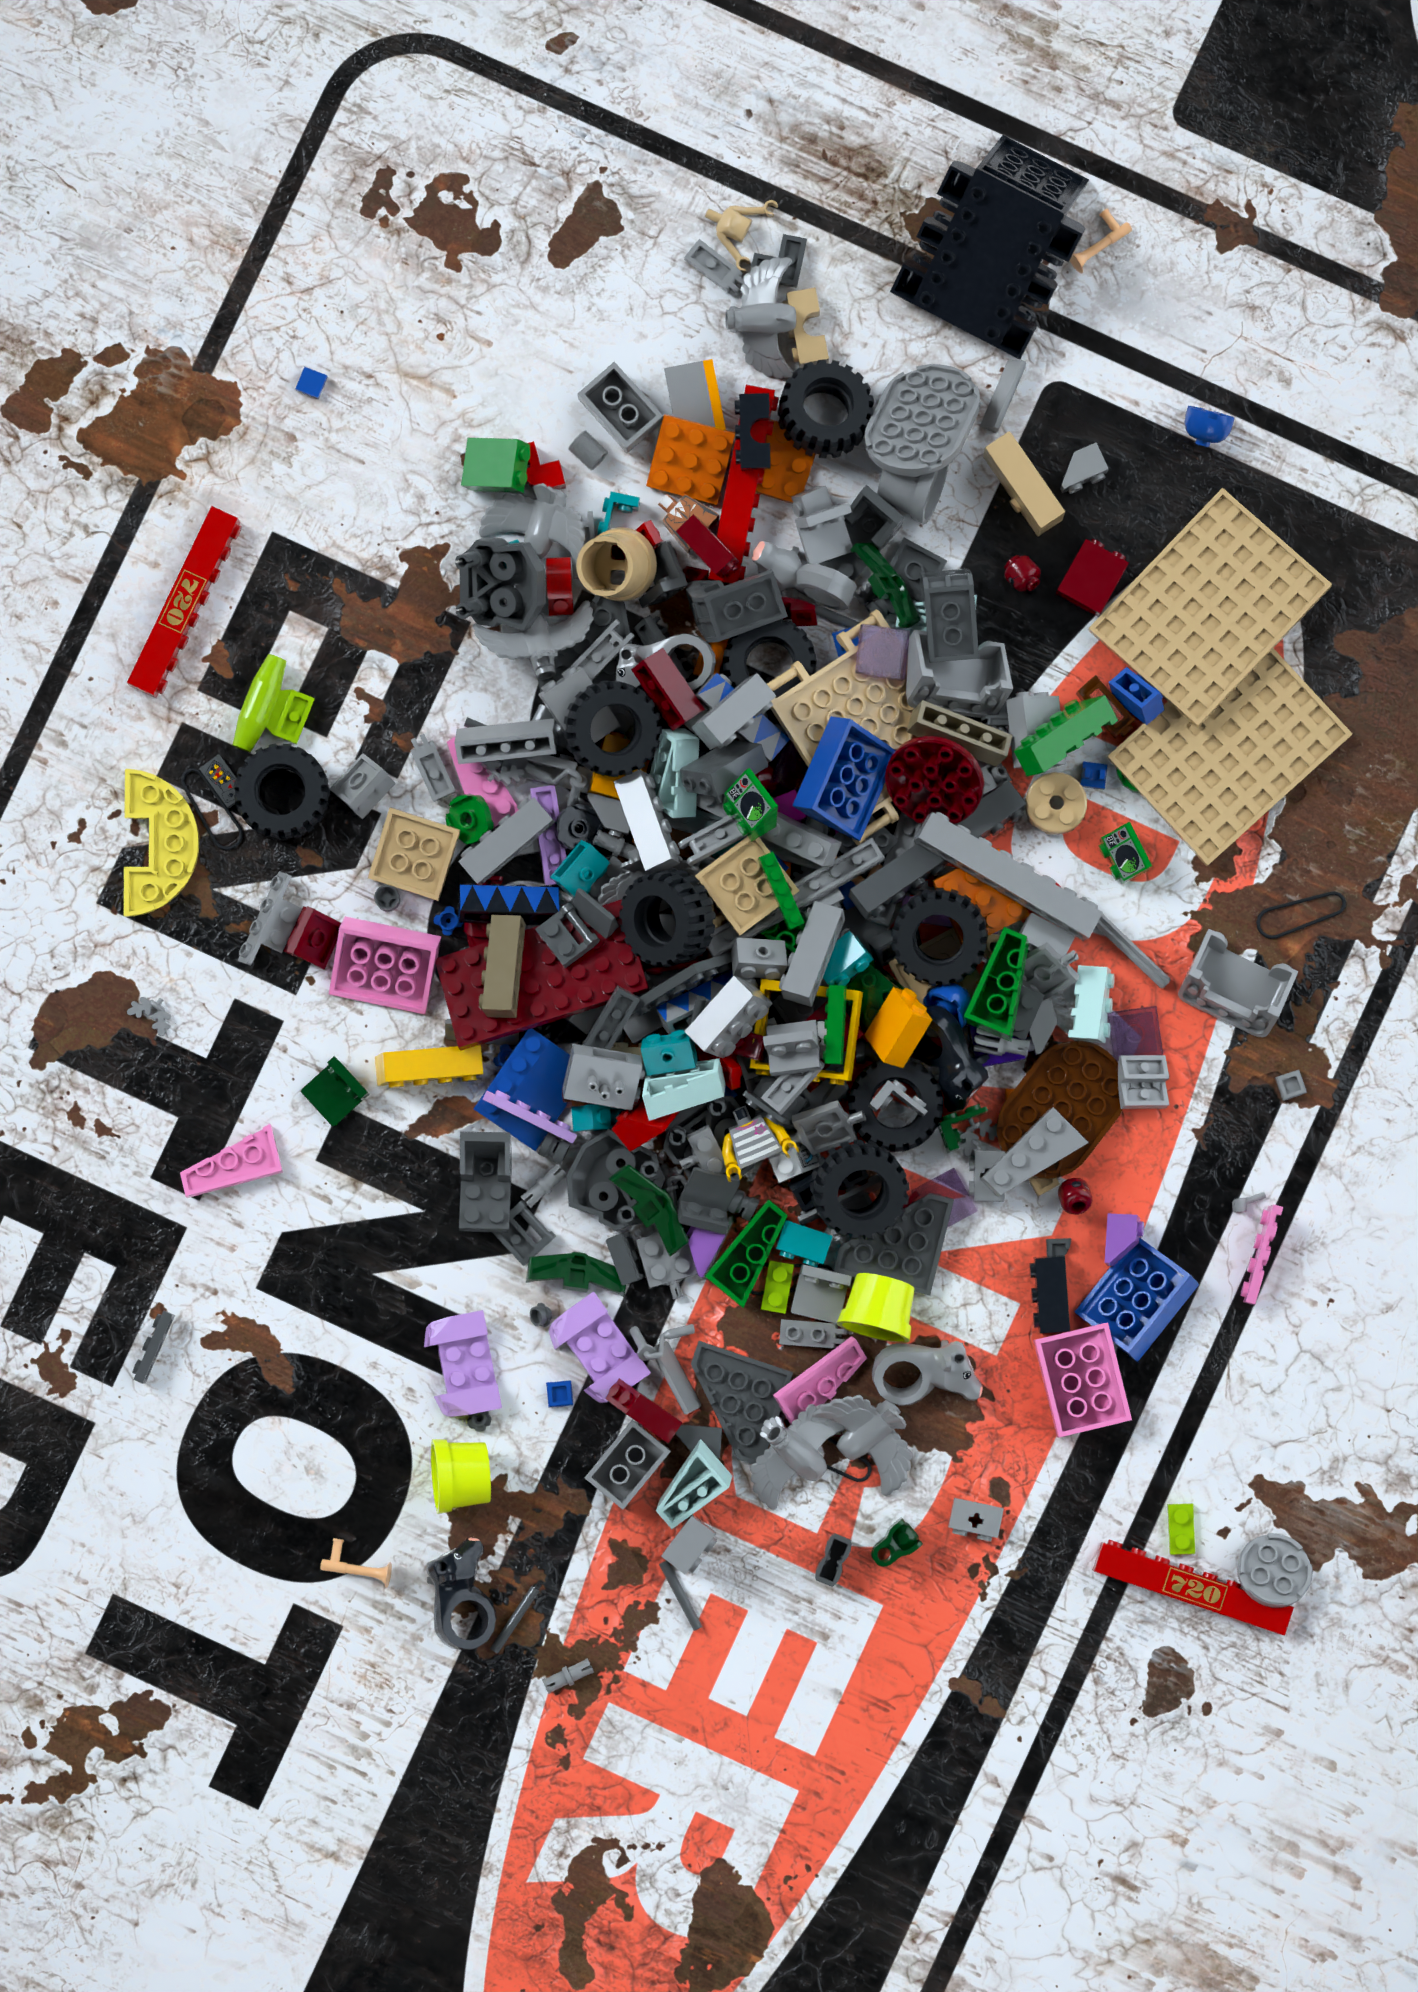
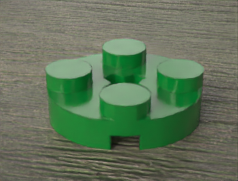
[446,794,494,844]

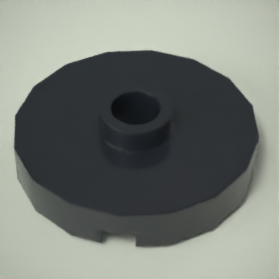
[554,804,603,852]

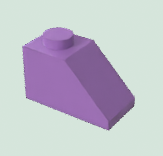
[1105,1213,1144,1266]
[686,1226,726,1278]

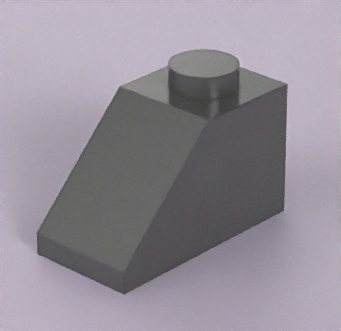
[675,1425,722,1458]

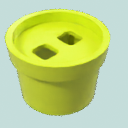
[837,1273,915,1343]
[431,1439,491,1514]

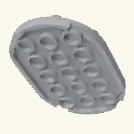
[865,364,980,477]

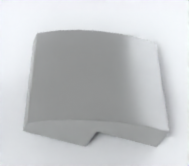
[1118,1055,1170,1109]

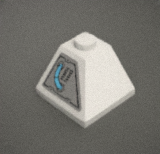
[767,1129,821,1184]

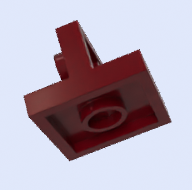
[283,906,341,970]

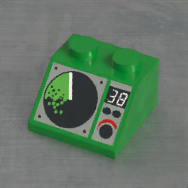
[722,768,778,842]
[1098,822,1152,884]

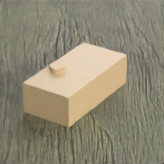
[983,431,1065,536]

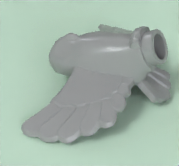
[725,257,796,379]
[479,483,585,563]
[473,600,594,680]
[598,847,702,912]
[812,1395,913,1496]
[750,1404,846,1510]

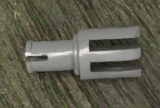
[972,1028,1030,1056]

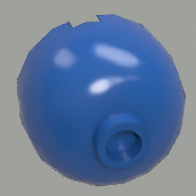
[1184,405,1235,447]
[923,983,971,1028]

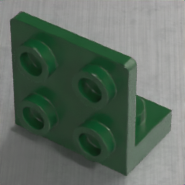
[846,960,905,1028]
[301,1056,370,1127]
[938,1104,988,1154]

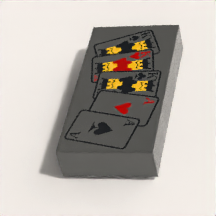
[199,754,237,809]

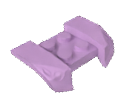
[549,1292,651,1403]
[424,1310,502,1417]

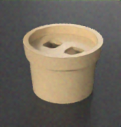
[576,527,657,601]

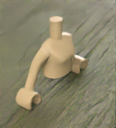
[705,200,778,274]

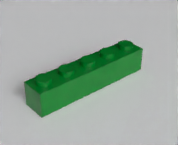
[758,852,804,930]
[823,985,847,1064]

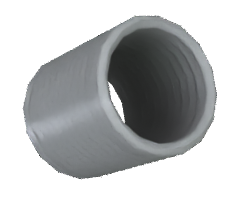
[568,430,608,470]

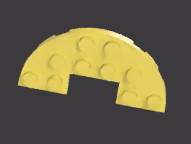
[124,769,199,917]

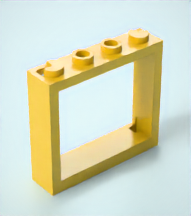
[750,979,863,1085]

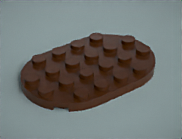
[996,1041,1123,1179]

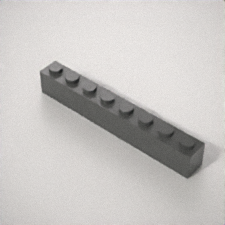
[849,781,1027,920]

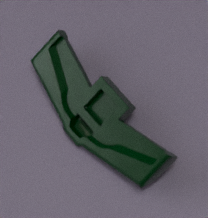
[850,543,920,628]
[609,1165,689,1257]
[526,1251,626,1297]

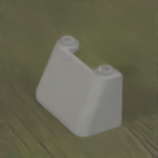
[906,630,1013,718]
[1178,929,1298,1037]

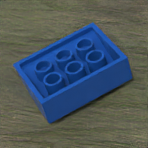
[792,716,896,841]
[474,1028,570,1151]
[1075,1237,1199,1362]

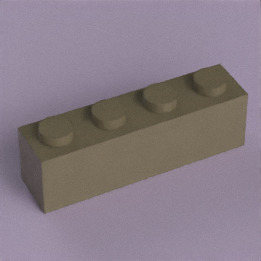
[907,700,1013,767]
[479,915,526,1018]

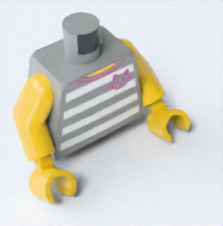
[722,1106,799,1182]

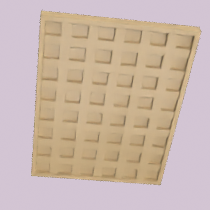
[1088,488,1332,728]
[1107,648,1352,866]

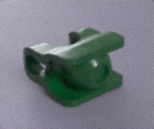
[871,1517,923,1567]

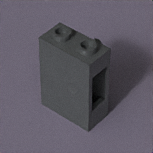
[680,740,768,803]

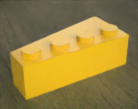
[375,1045,483,1088]

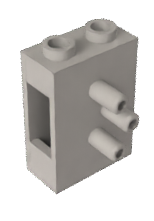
[538,666,621,743]
[1006,692,1066,768]
[563,1044,645,1110]

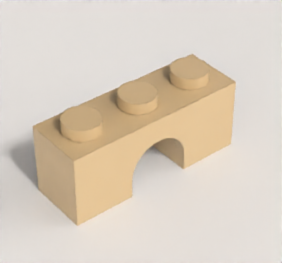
[782,287,829,369]

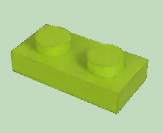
[761,1260,794,1314]
[1167,1503,1195,1555]

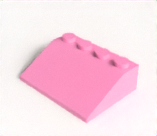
[329,916,441,1014]
[1033,1322,1132,1438]

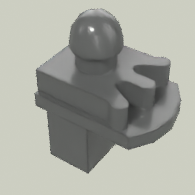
[981,697,1011,733]

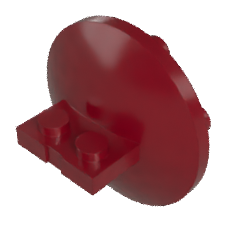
[885,736,984,824]

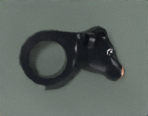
[913,1005,990,1113]
[426,1537,498,1651]

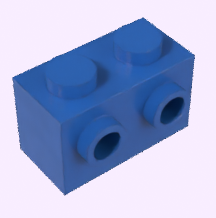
[1109,667,1165,725]

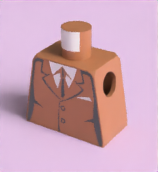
[658,494,719,554]

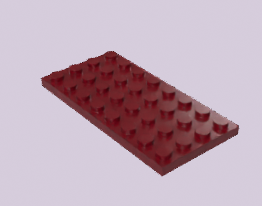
[436,899,650,1051]

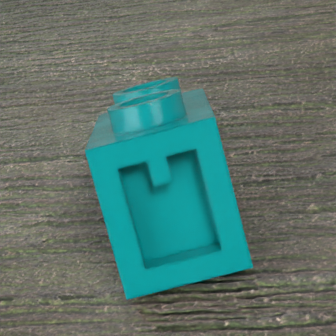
[597,491,640,536]

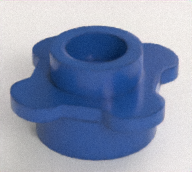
[434,906,463,936]
[493,1044,514,1067]

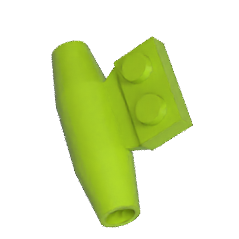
[232,654,315,753]

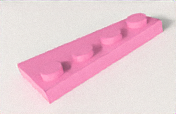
[447,737,519,830]
[180,1124,283,1198]
[1241,1204,1283,1305]
[773,1336,867,1425]

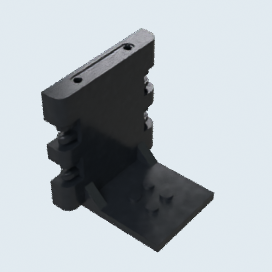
[890,135,1089,360]

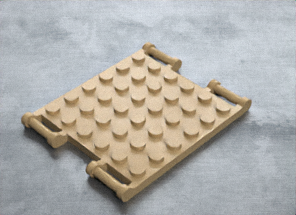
[767,609,918,845]

